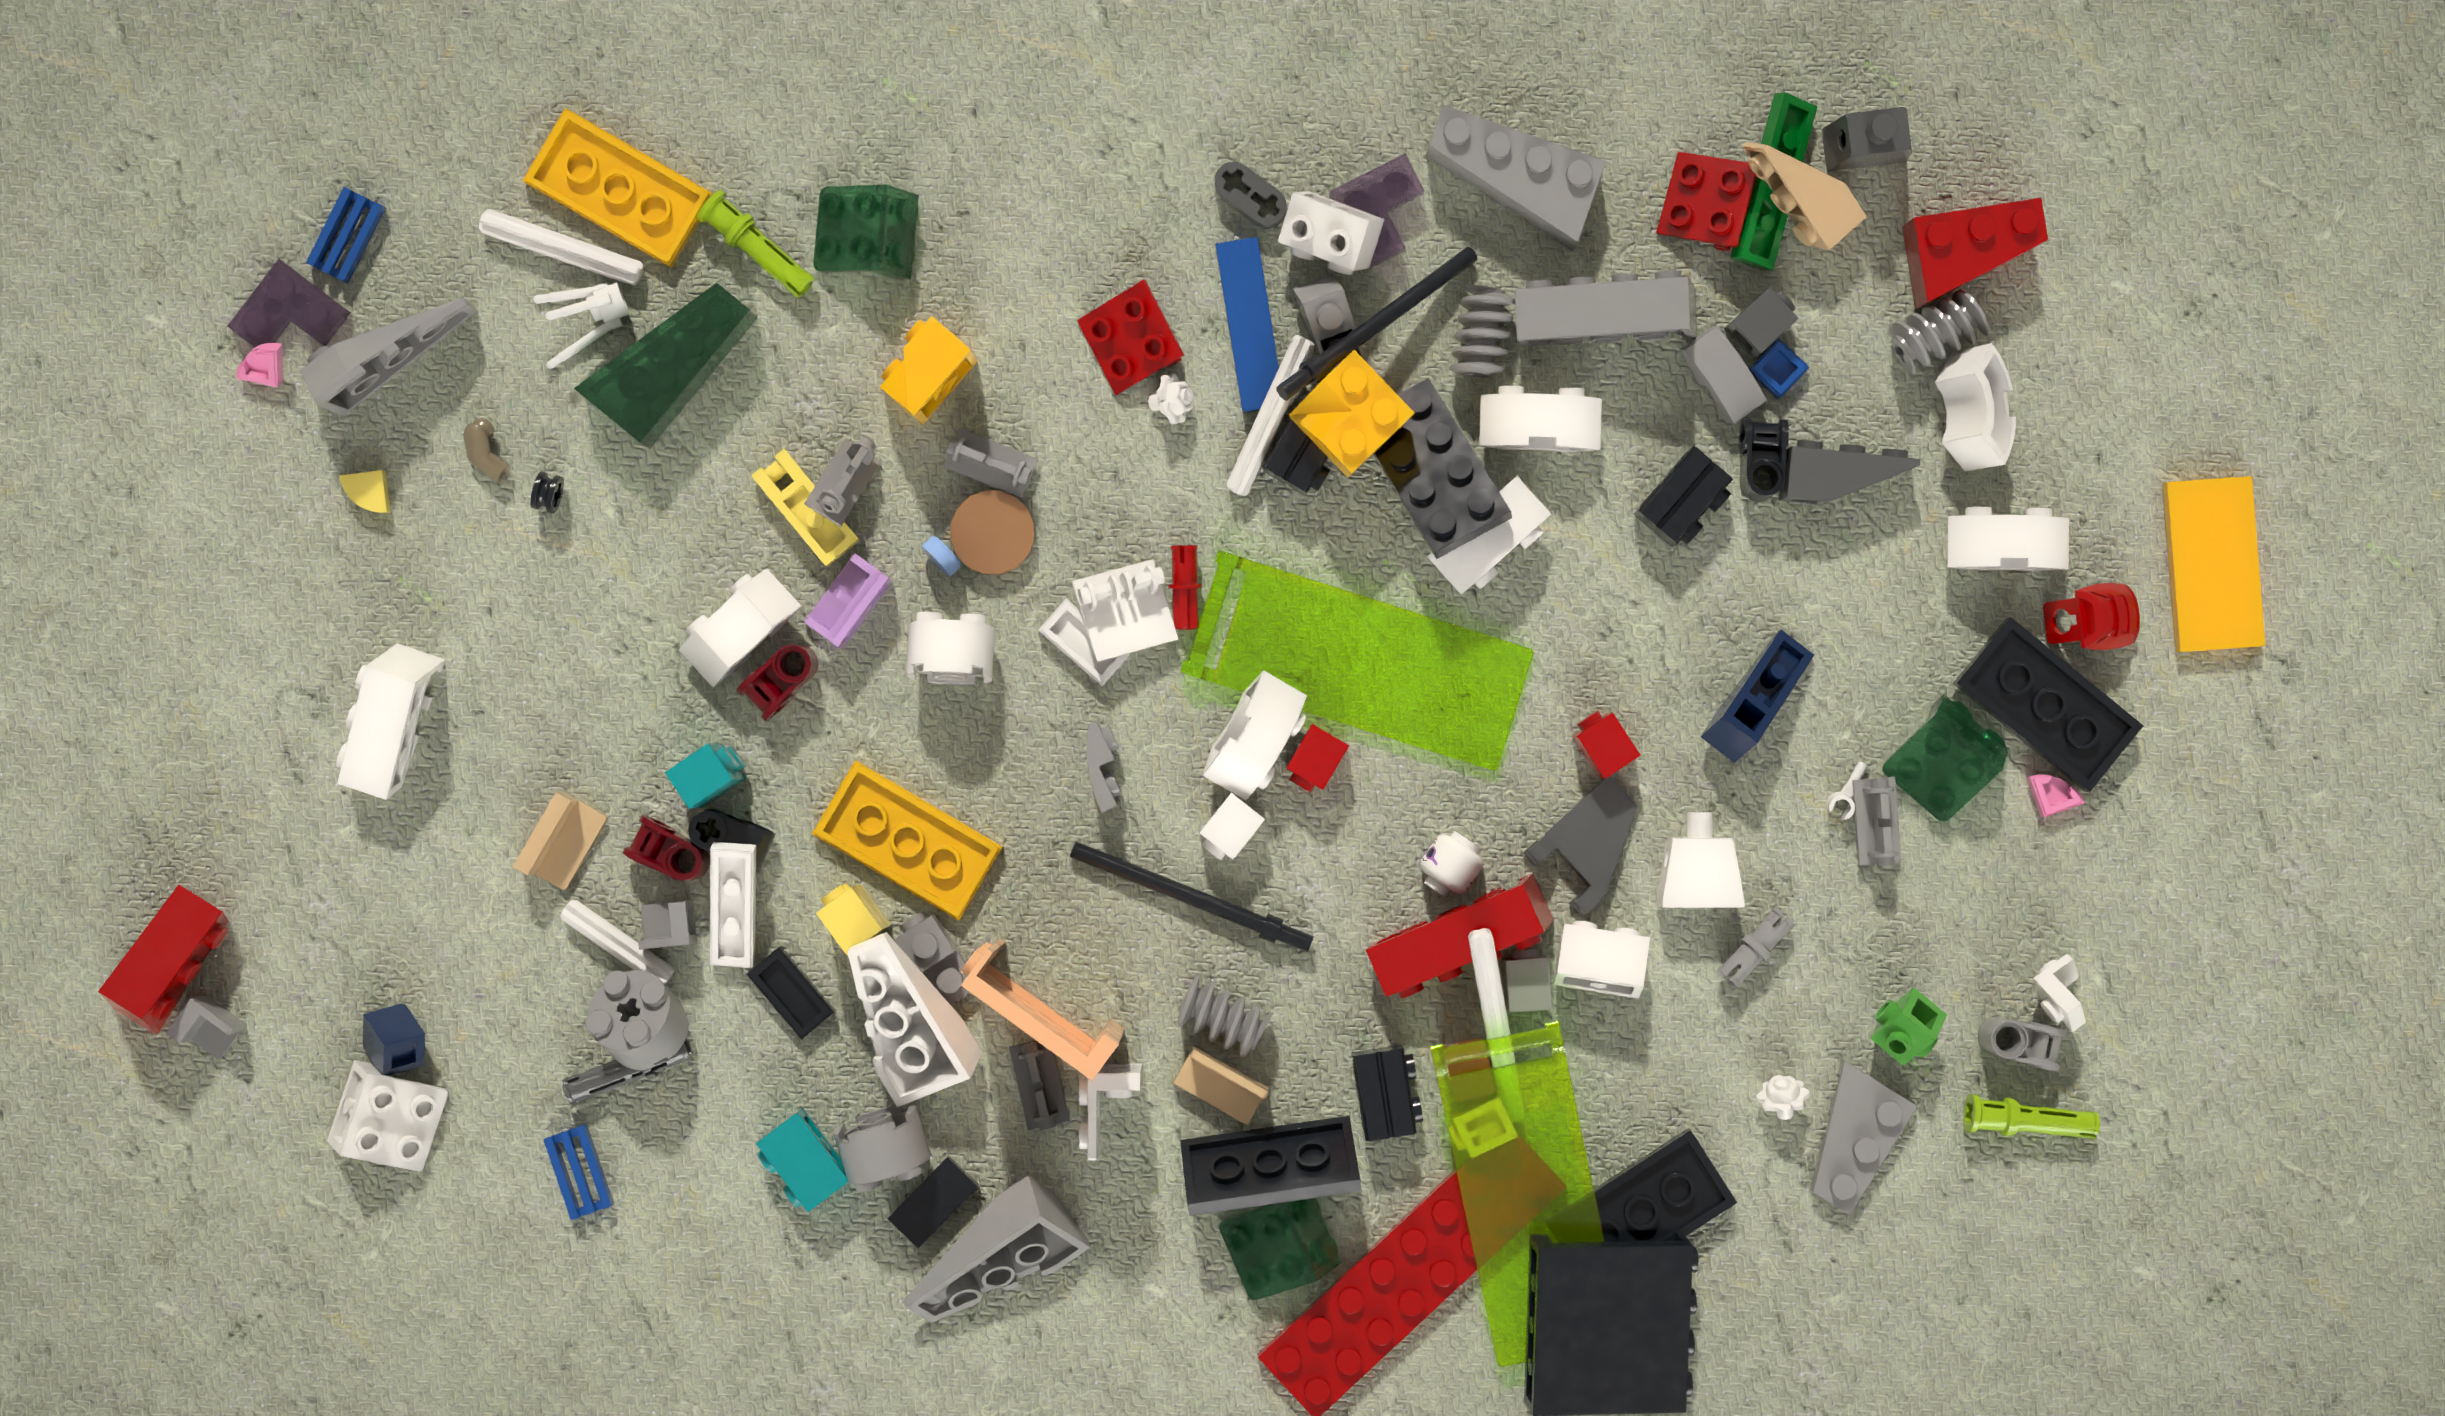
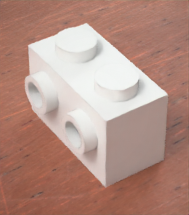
[1278,191,1384,275]
[1554,921,1650,999]

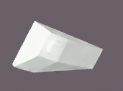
[847,932,982,1107]

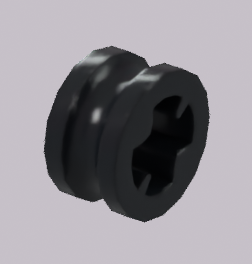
[530,471,564,514]

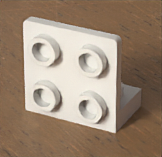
[327,1060,448,1172]
[1079,1063,1142,1160]

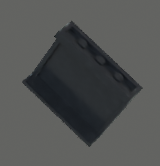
[1524,1232,1699,1416]

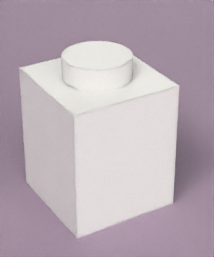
[1199,792,1265,860]

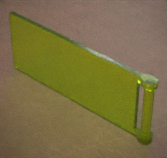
[1180,550,1534,771]
[1430,1021,1604,1367]

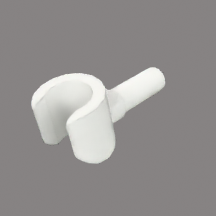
[1827,761,1868,820]

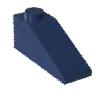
[1700,629,1814,763]

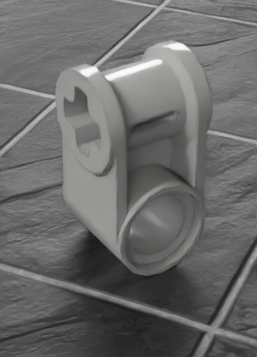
[1978,1017,2068,1072]

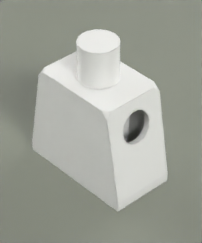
[1656,812,1745,908]

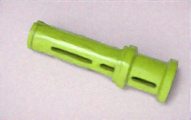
[696,189,815,299]
[1963,1094,2100,1140]

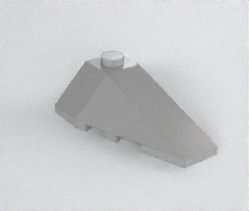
[300,298,477,416]
[904,1175,1090,1322]

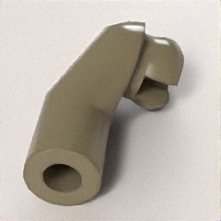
[463,418,510,483]

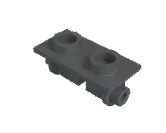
[1009,1040,1070,1130]

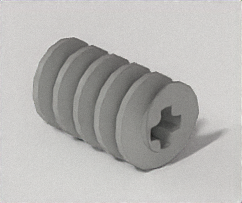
[1449,284,1515,378]
[1891,290,1989,375]
[1177,973,1273,1059]

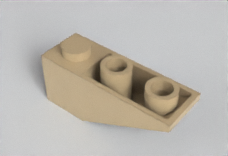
[1743,142,1867,250]

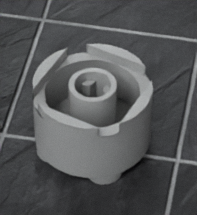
[586,970,689,1070]
[833,1104,931,1192]

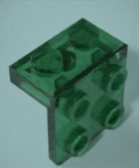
[813,184,919,280]
[1882,694,2009,822]
[1219,1198,1342,1300]

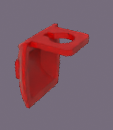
[2043,583,2140,650]

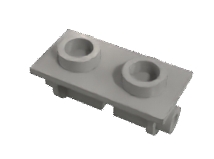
[943,428,1038,499]
[804,437,881,527]
[1852,776,1901,866]

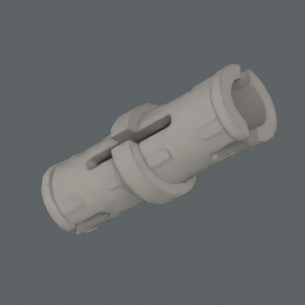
[1717,907,1795,989]

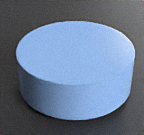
[921,536,961,577]

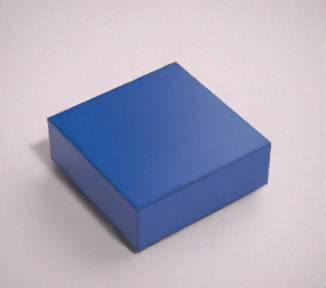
[1749,338,1810,400]

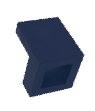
[362,1004,425,1076]

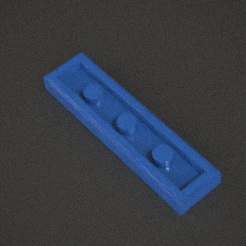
[1215,237,1279,413]

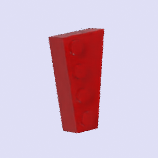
[1366,873,1554,999]

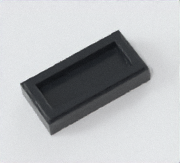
[746,946,836,1040]
[888,1155,979,1248]

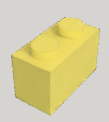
[816,883,892,955]

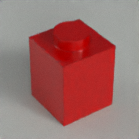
[1572,710,1641,779]
[1285,724,1349,793]

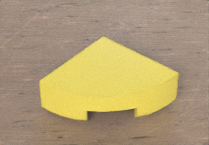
[339,470,391,514]

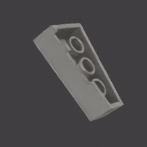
[1426,105,1606,251]

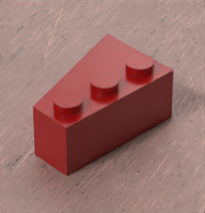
[1902,198,2048,310]
[98,885,229,1035]

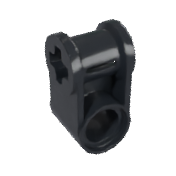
[1739,417,1789,502]
[688,809,776,873]

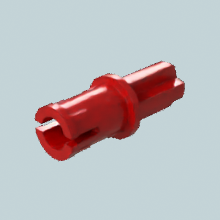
[1168,545,1202,630]

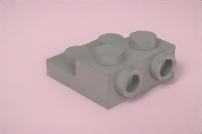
[894,912,970,1005]

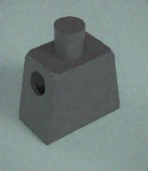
[1822,107,1912,172]

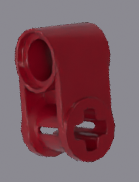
[736,644,818,722]
[622,814,710,881]

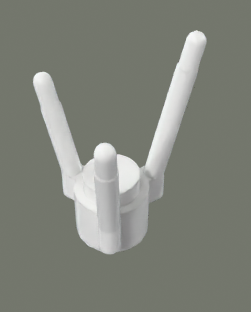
[533,282,629,369]

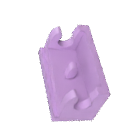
[804,552,893,649]

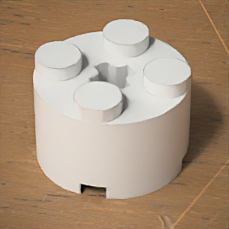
[906,612,995,685]

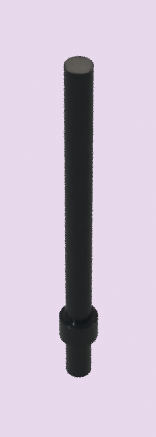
[1276,247,1477,401]
[1070,841,1314,952]

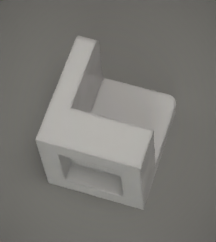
[638,899,697,950]
[166,995,247,1058]

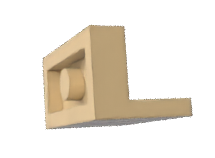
[512,792,608,890]
[1173,1045,1269,1126]

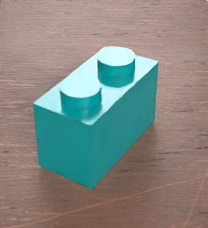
[665,743,746,809]
[756,1108,848,1212]

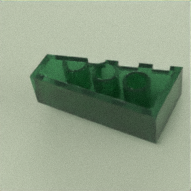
[574,283,758,448]

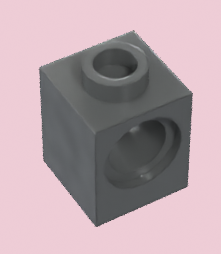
[1725,287,1799,359]

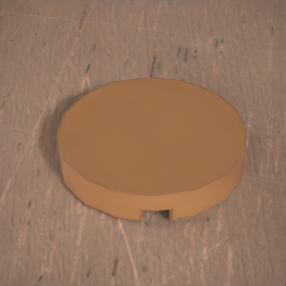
[950,490,1035,575]

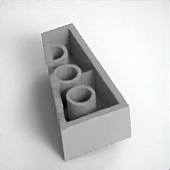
[1515,270,1698,346]

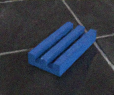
[306,187,386,284]
[543,1123,614,1220]

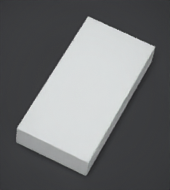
[1038,598,1130,687]

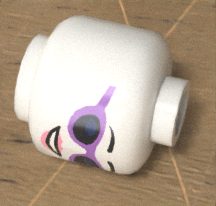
[1420,831,1484,897]

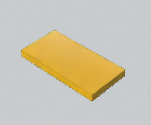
[522,108,713,269]
[2162,476,2266,653]
[812,760,1003,921]

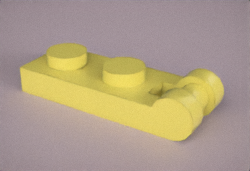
[751,448,860,567]

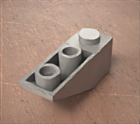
[1293,274,1368,372]

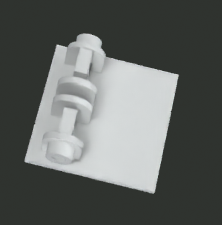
[1072,559,1178,662]

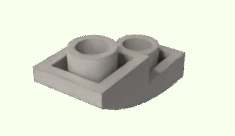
[1680,326,1767,424]
[1086,720,1122,813]

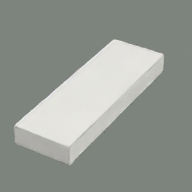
[710,842,756,968]

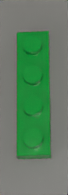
[1730,92,1817,271]

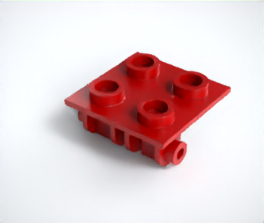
[1656,152,1757,252]
[1077,279,1184,396]

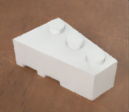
[336,643,446,800]

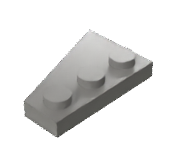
[1810,1059,1918,1215]

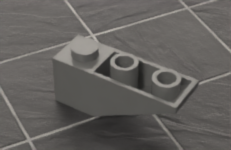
[1779,440,1921,505]

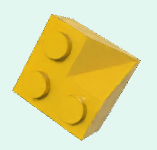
[880,316,978,425]
[1288,350,1415,478]

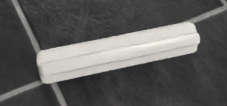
[560,900,675,985]

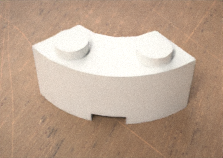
[1935,343,2016,472]
[1479,386,1602,452]
[1427,476,1551,595]
[1947,507,2069,571]
[679,568,801,688]
[1202,670,1307,800]

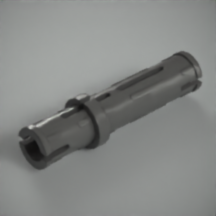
[562,1037,693,1105]

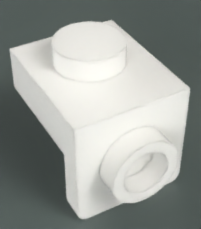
[2034,954,2086,1032]

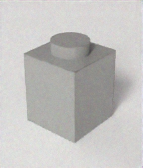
[1502,948,1552,1013]

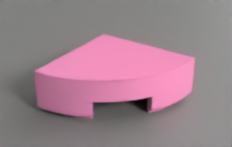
[236,343,284,387]
[2026,775,2085,817]

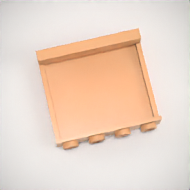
[961,938,1124,1081]

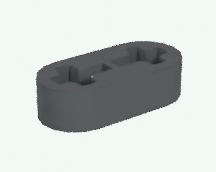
[1215,162,1287,229]

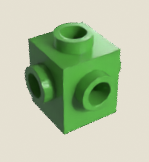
[1870,988,1947,1066]

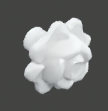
[1148,373,1194,425]
[1756,1075,1810,1120]

